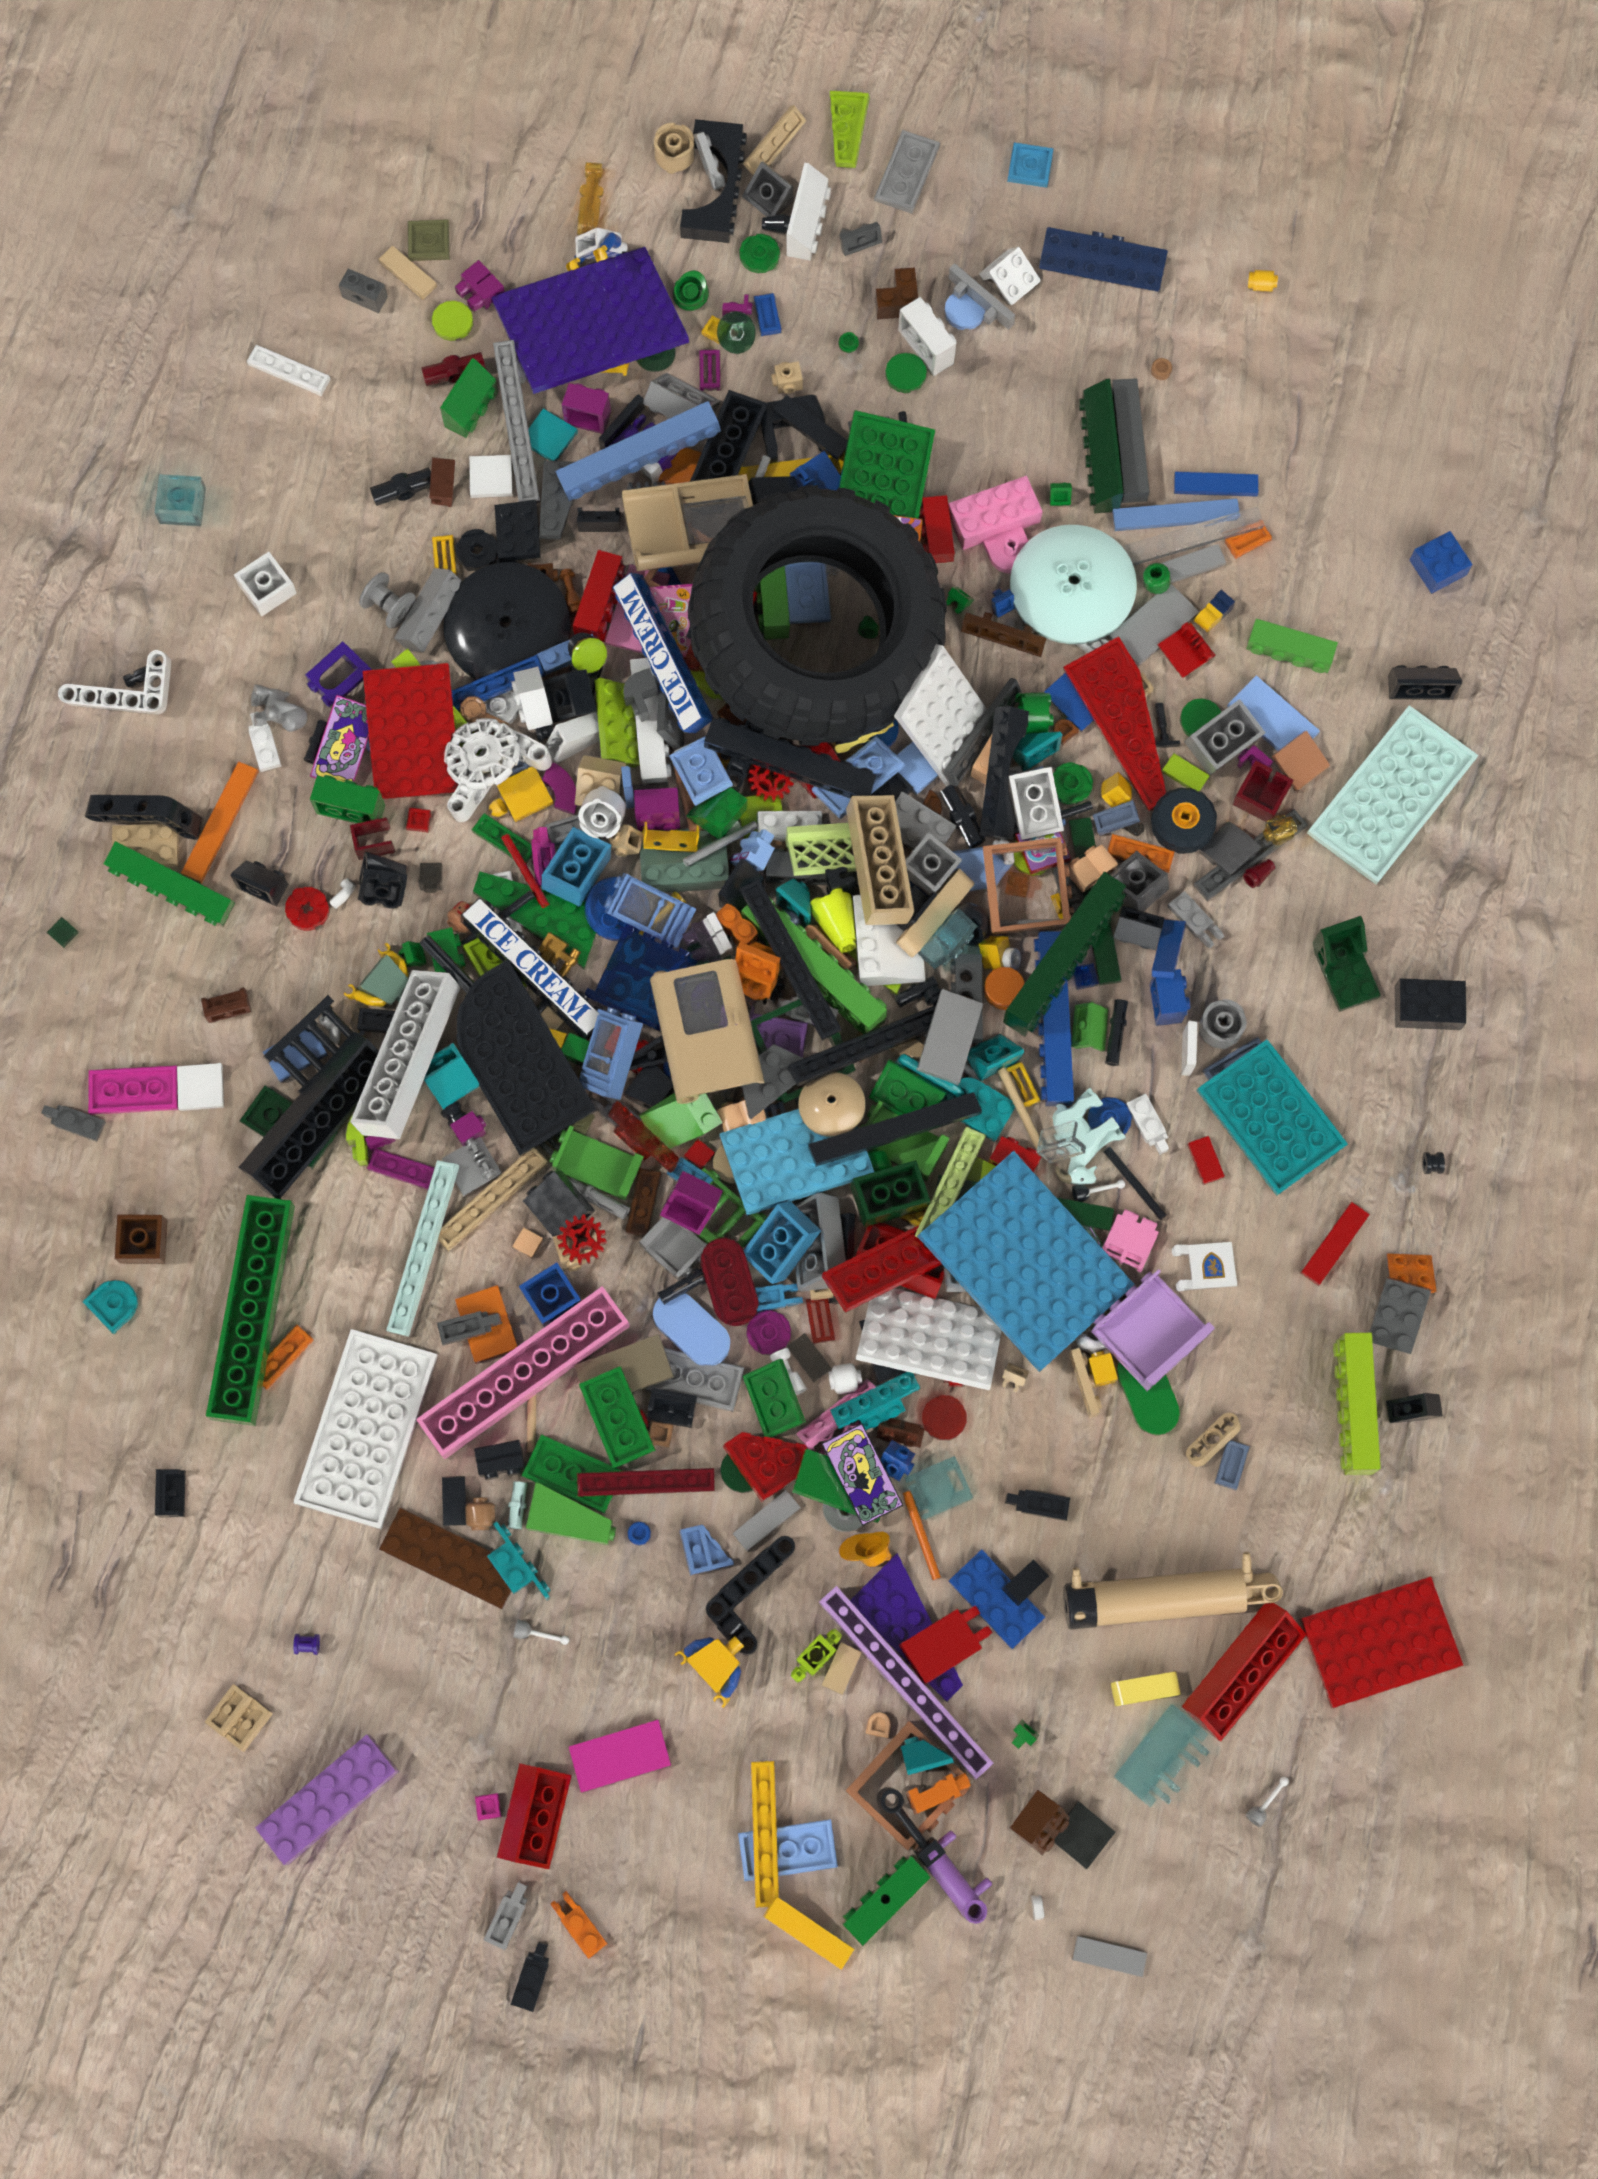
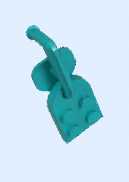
[896,1054,1015,1142]

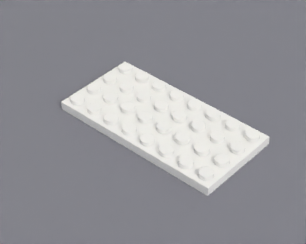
[293,1329,438,1529]

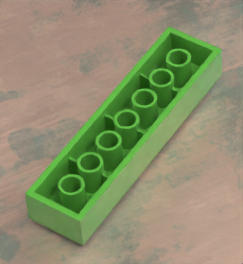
[741,897,887,1034]

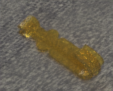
[577,162,604,235]

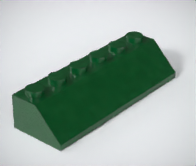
[1078,379,1123,514]

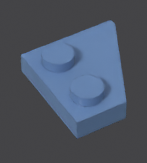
[679,1524,734,1576]

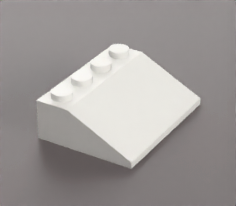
[853,895,925,986]

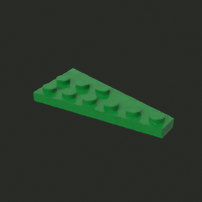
[473,871,597,970]

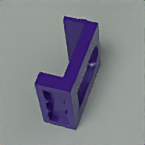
[305,641,372,708]

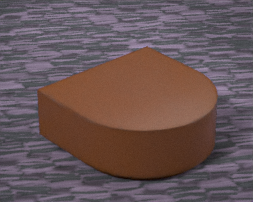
[1053,719,1079,746]

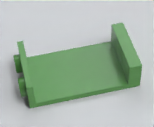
[860,1101,950,1181]
[550,1126,644,1200]

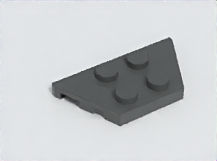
[742,1044,804,1120]

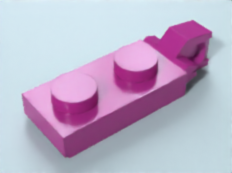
[531,827,556,887]

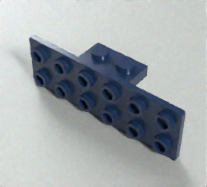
[1039,227,1168,292]

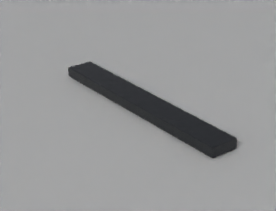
[739,879,842,1041]
[788,1005,936,1086]
[808,1092,982,1167]

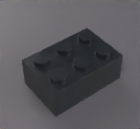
[1395,978,1466,1030]

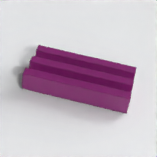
[699,350,721,391]

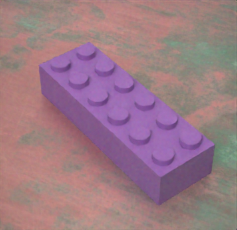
[255,1734,399,1865]

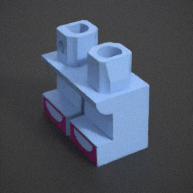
[729,829,775,871]

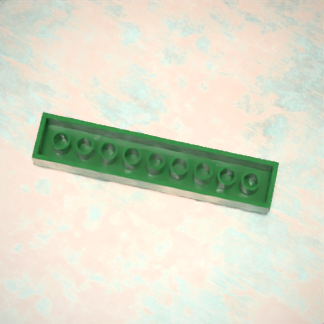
[206,1195,295,1426]

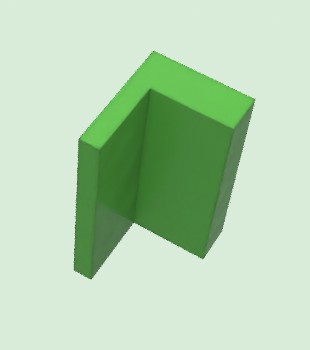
[1071,1002,1108,1052]

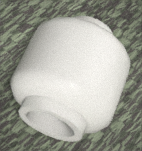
[828,1363,862,1394]

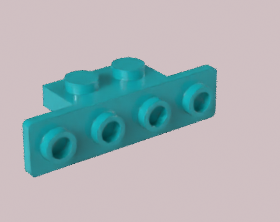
[830,1372,920,1430]
[487,1521,551,1600]

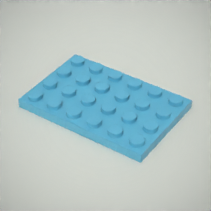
[719,1098,874,1216]

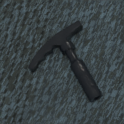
[1155,703,1180,748]

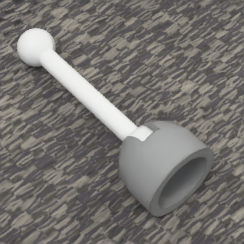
[513,1619,569,1645]
[1246,1777,1289,1827]

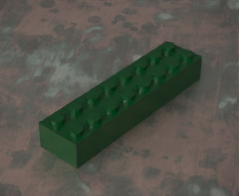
[1003,871,1126,1037]

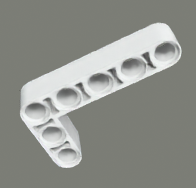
[58,650,171,715]

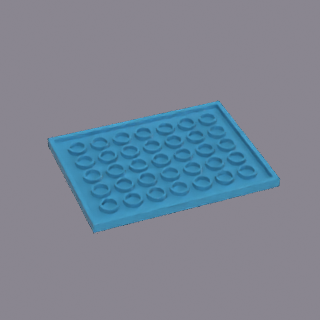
[917,1151,1134,1372]

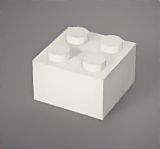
[234,552,297,616]
[511,667,553,730]

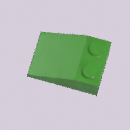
[639,1093,723,1152]

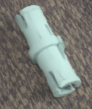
[507,1482,528,1529]

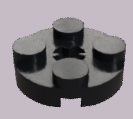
[456,529,498,571]

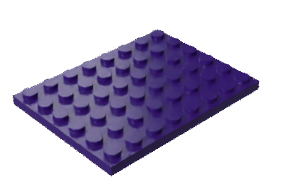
[491,247,689,394]

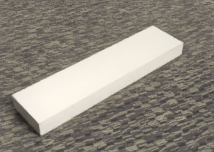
[247,345,331,396]

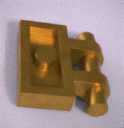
[538,932,581,978]

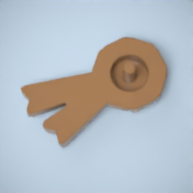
[460,696,509,735]

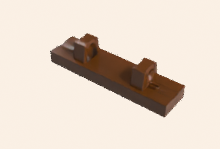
[961,612,1047,657]

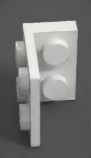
[979,247,1040,305]

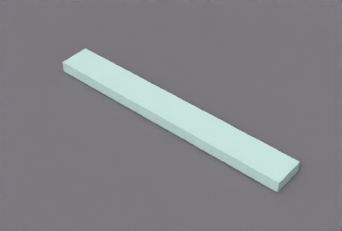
[386,1160,459,1337]

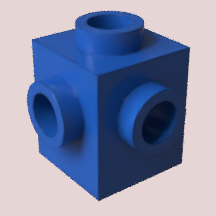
[880,1440,915,1481]

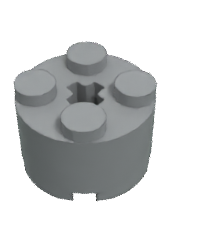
[1199,999,1247,1049]

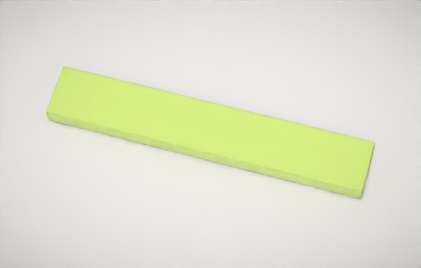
[915,1126,986,1237]

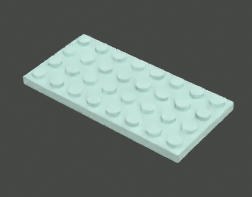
[1307,705,1479,885]

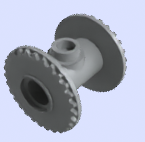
[359,572,416,629]

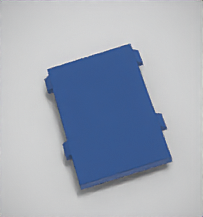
[1044,673,1094,732]

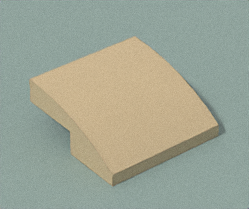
[205,1684,273,1752]

